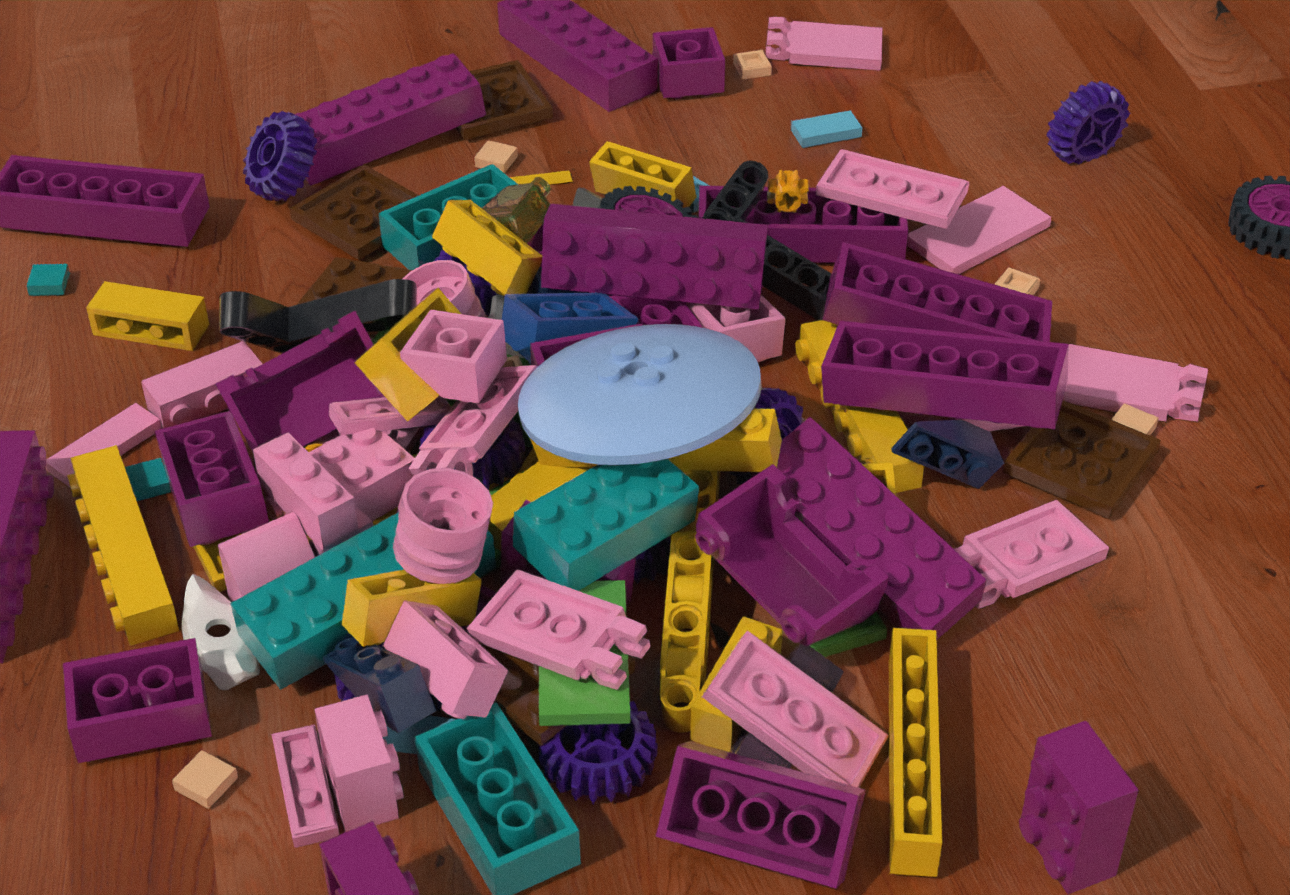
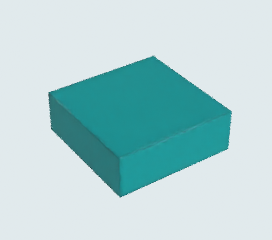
[26,264,70,296]
[125,458,172,501]

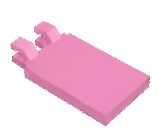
[766,17,882,71]
[1063,344,1208,422]
[408,365,537,476]
[954,500,1109,609]
[467,569,651,690]

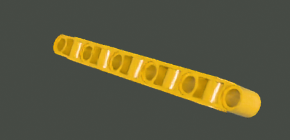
[660,470,721,733]

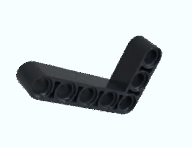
[702,160,831,320]
[219,279,417,353]

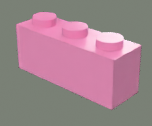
[141,341,262,429]
[253,432,359,552]
[383,600,508,719]

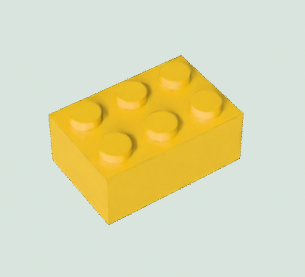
[354,288,461,422]

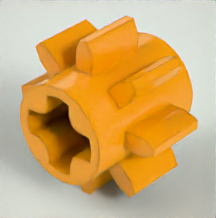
[767,170,809,213]

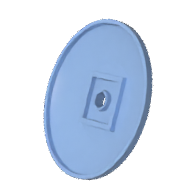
[518,324,762,465]

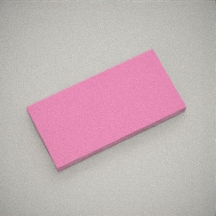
[816,149,969,229]
[907,186,1051,274]
[702,630,889,788]

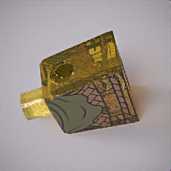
[482,177,551,243]

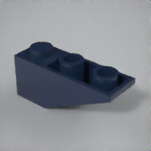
[891,420,1004,489]
[323,637,436,733]

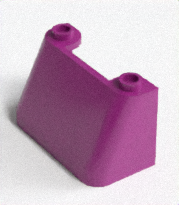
[216,311,385,454]
[695,464,889,646]

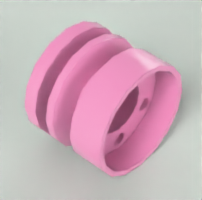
[403,260,487,318]
[393,468,493,584]

